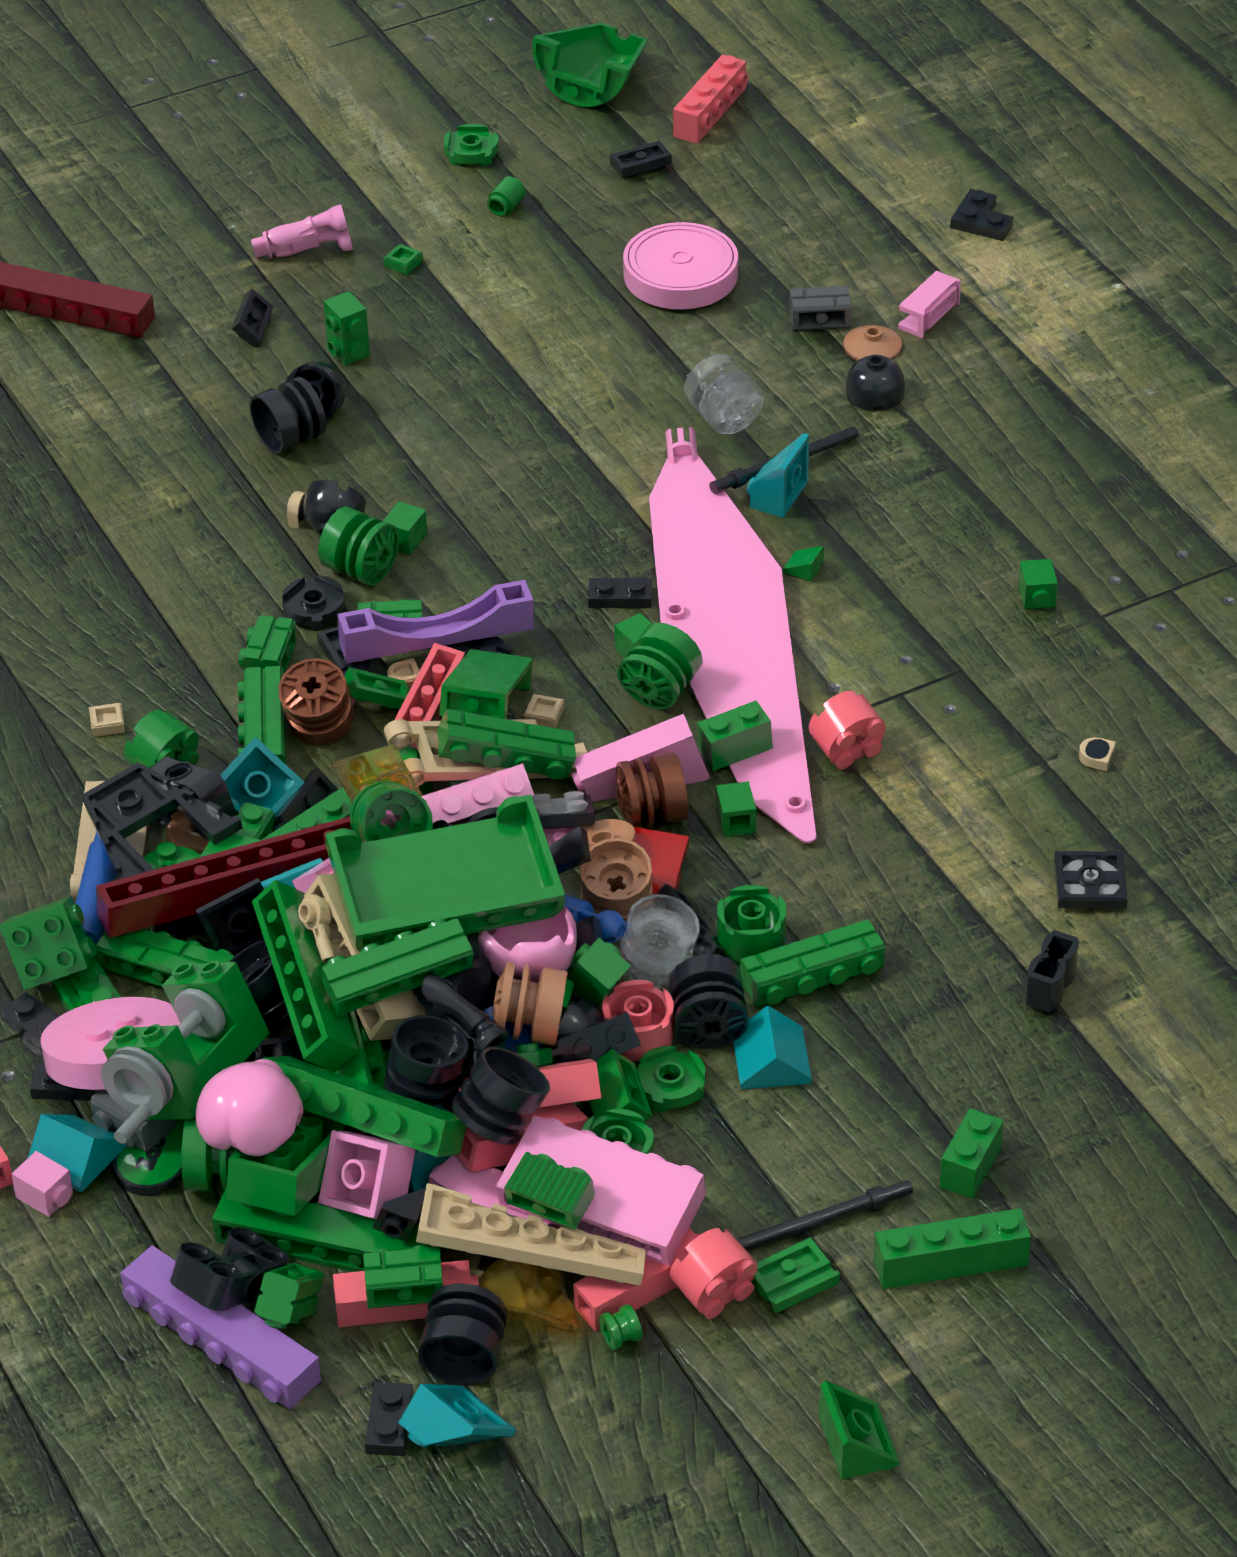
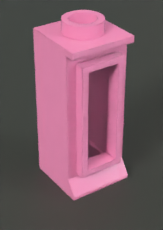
[898,271,961,339]

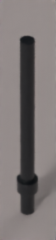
[709,426,859,494]
[737,1180,913,1251]

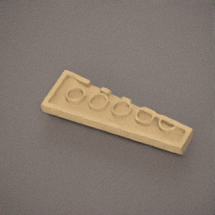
[416,1183,646,1286]

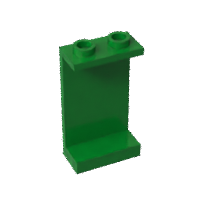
[440,649,533,720]

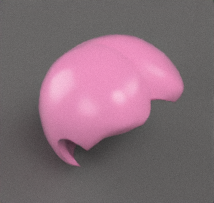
[477,907,577,983]
[196,1059,303,1156]

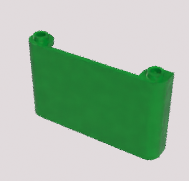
[325,795,565,952]

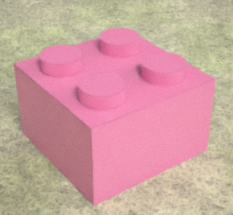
[318,1130,416,1219]

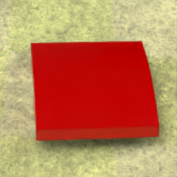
[634,827,689,900]

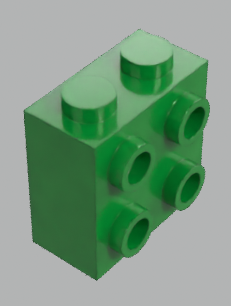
[0,896,97,990]

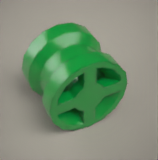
[599,1304,643,1350]

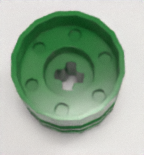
[318,506,399,586]
[617,623,703,710]
[350,780,433,843]
[182,1117,238,1192]

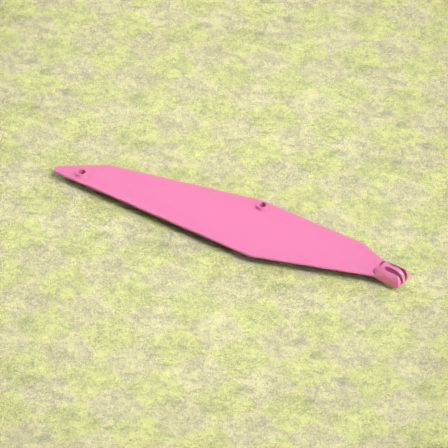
[649,427,816,844]

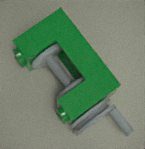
[101,961,270,1144]

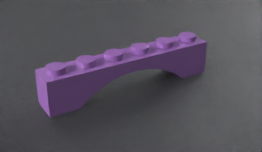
[337,580,534,664]

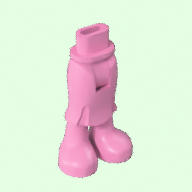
[251,204,353,259]

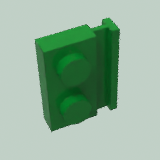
[51,960,121,1012]
[751,1237,840,1314]

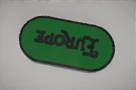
[114,1119,185,1196]

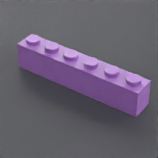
[121,1245,321,1410]

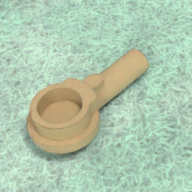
[298,894,335,963]

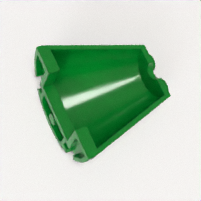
[532,23,648,107]

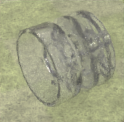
[684,354,763,434]
[618,894,700,988]

